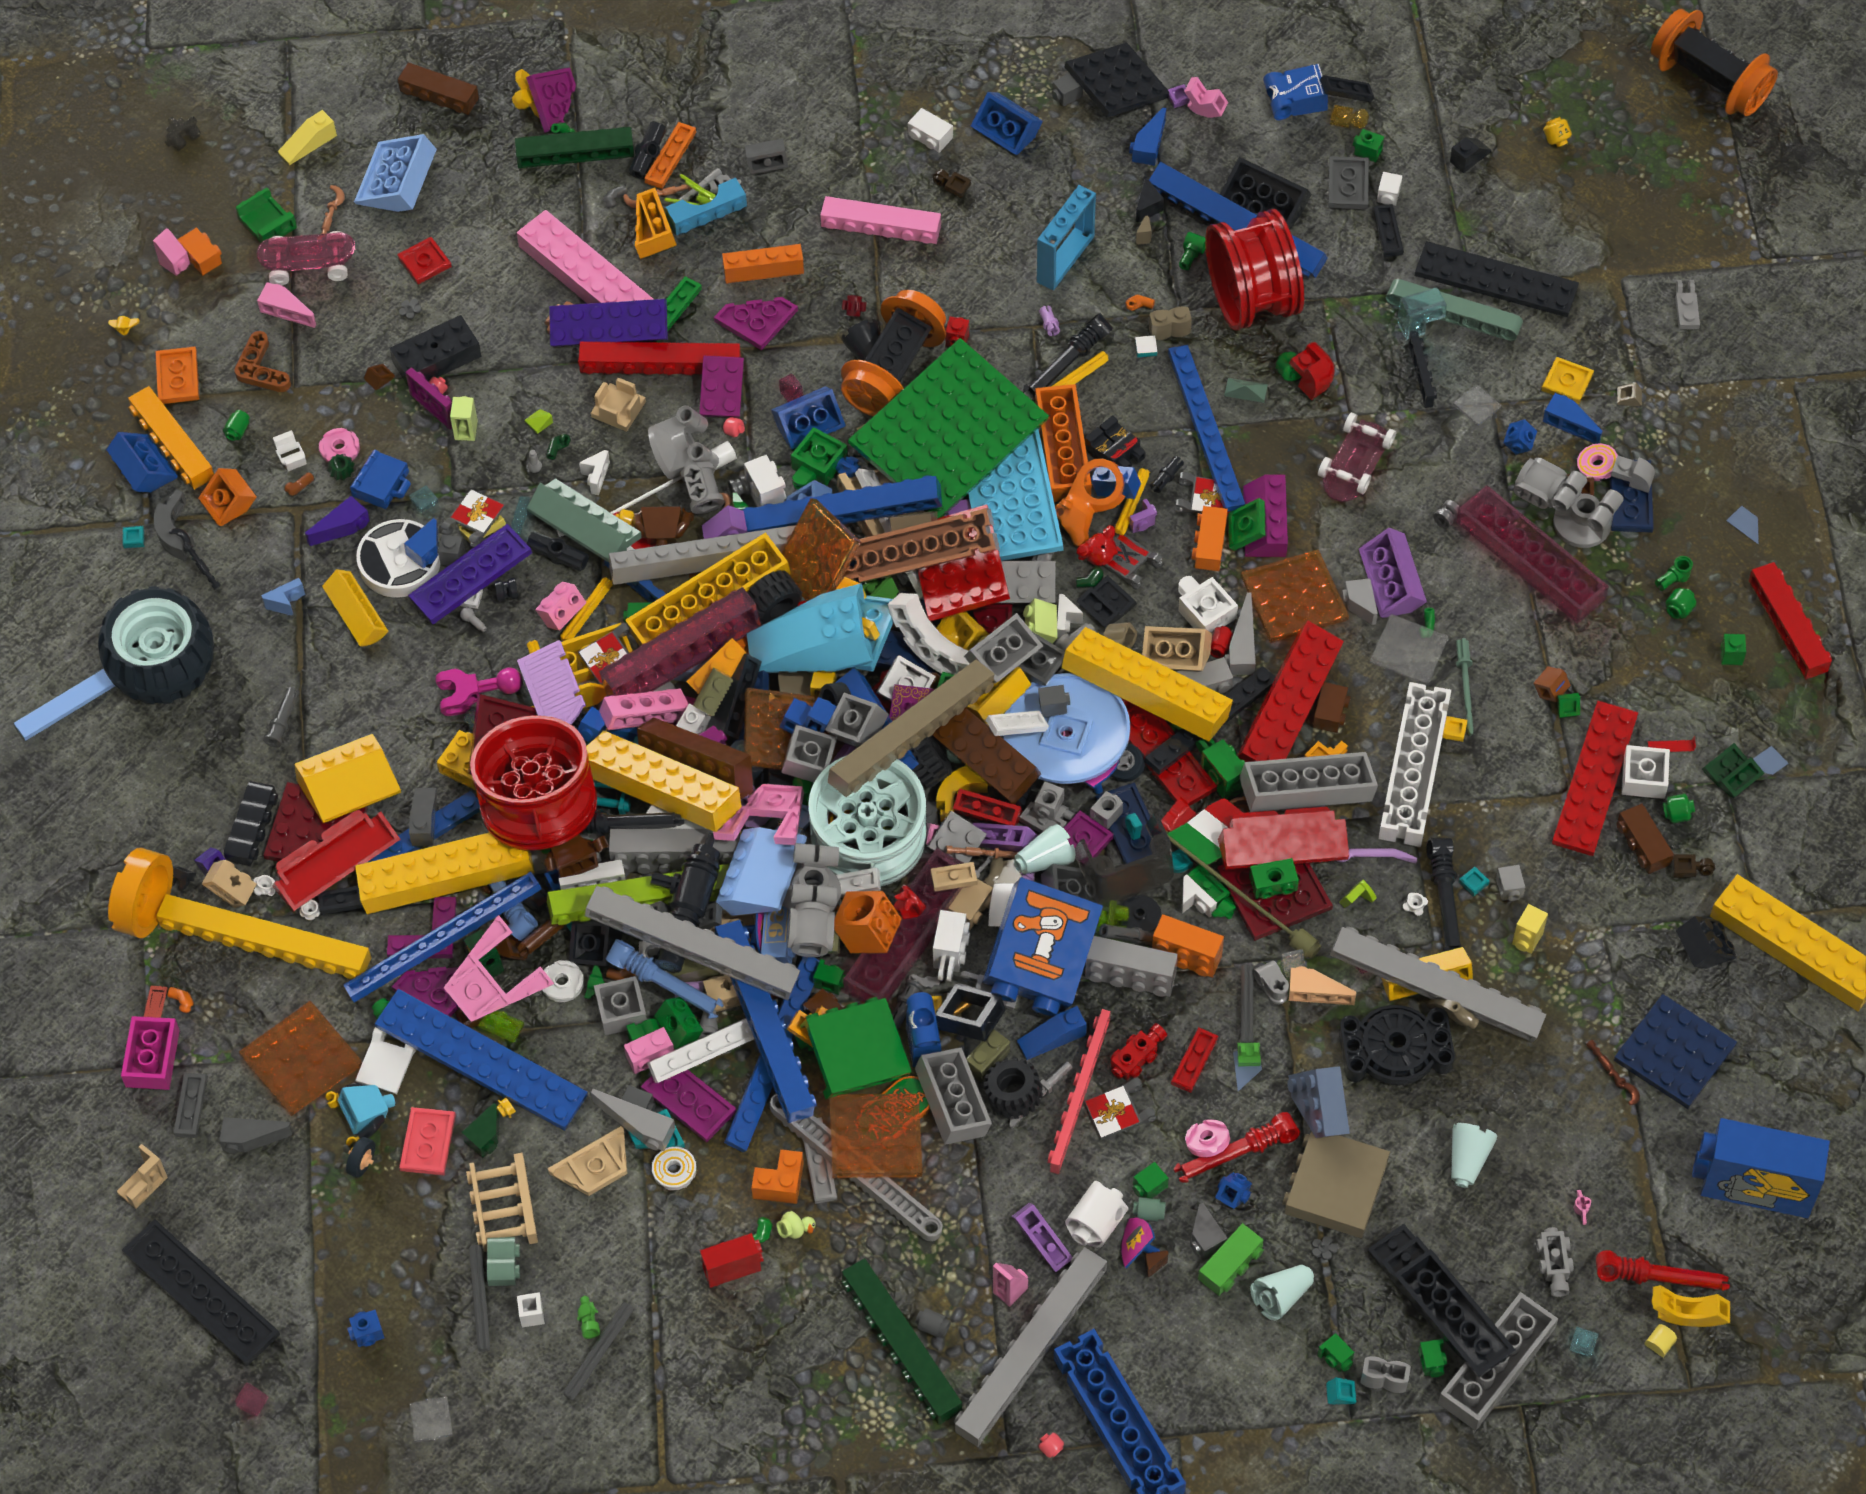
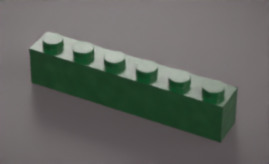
[515,127,634,169]

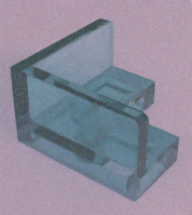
[1397,288,1447,340]

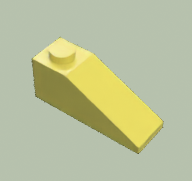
[278,110,337,166]

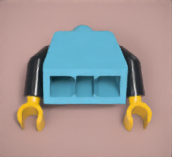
[326,1082,395,1150]

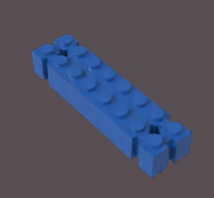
[1054,1329,1186,1494]

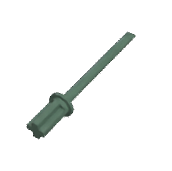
[1456,638,1473,737]

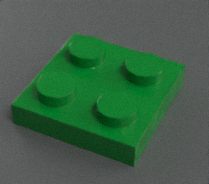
[1228,498,1265,551]

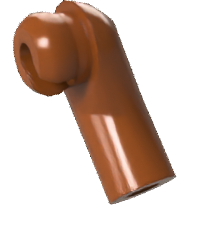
[285,472,314,496]
[606,968,636,981]

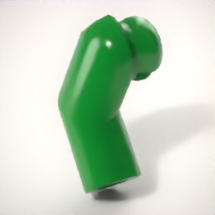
[1419,607,1435,639]

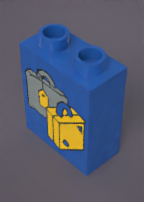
[1692,1118,1830,1218]

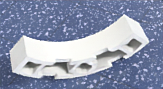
[888,593,970,674]

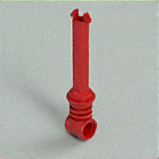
[1174,1112,1300,1183]
[1596,1250,1730,1291]

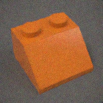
[198,468,257,526]

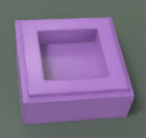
[1168,84,1190,108]

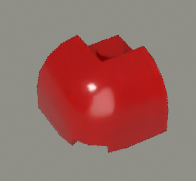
[1289,342,1335,400]

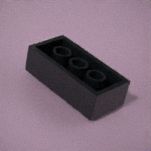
[390,315,482,386]

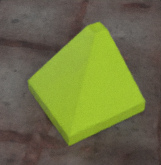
[525,409,553,434]

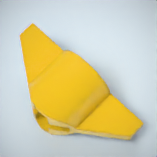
[108,316,140,335]

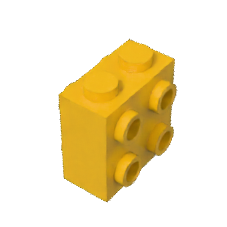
[437,730,476,790]

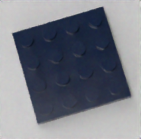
[1613,994,1737,1109]

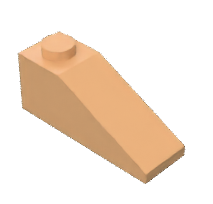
[1289,966,1356,1005]

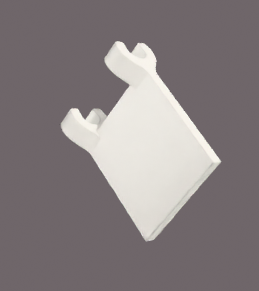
[355,1027,416,1095]

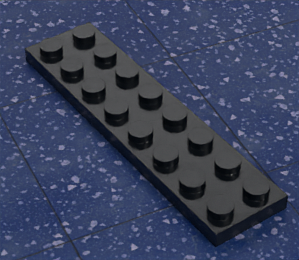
[1414,241,1579,318]
[122,1219,280,1366]

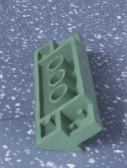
[527,478,641,562]

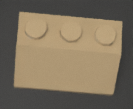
[1142,626,1212,671]

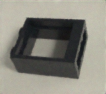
[936,984,1006,1042]

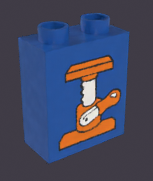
[982,877,1103,1017]

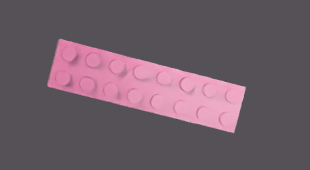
[517,210,653,304]

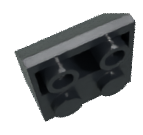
[1676,916,1737,969]

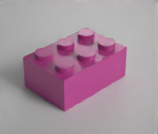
[121,1016,180,1090]

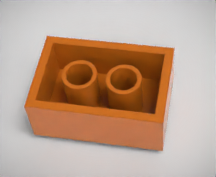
[1152,914,1224,978]

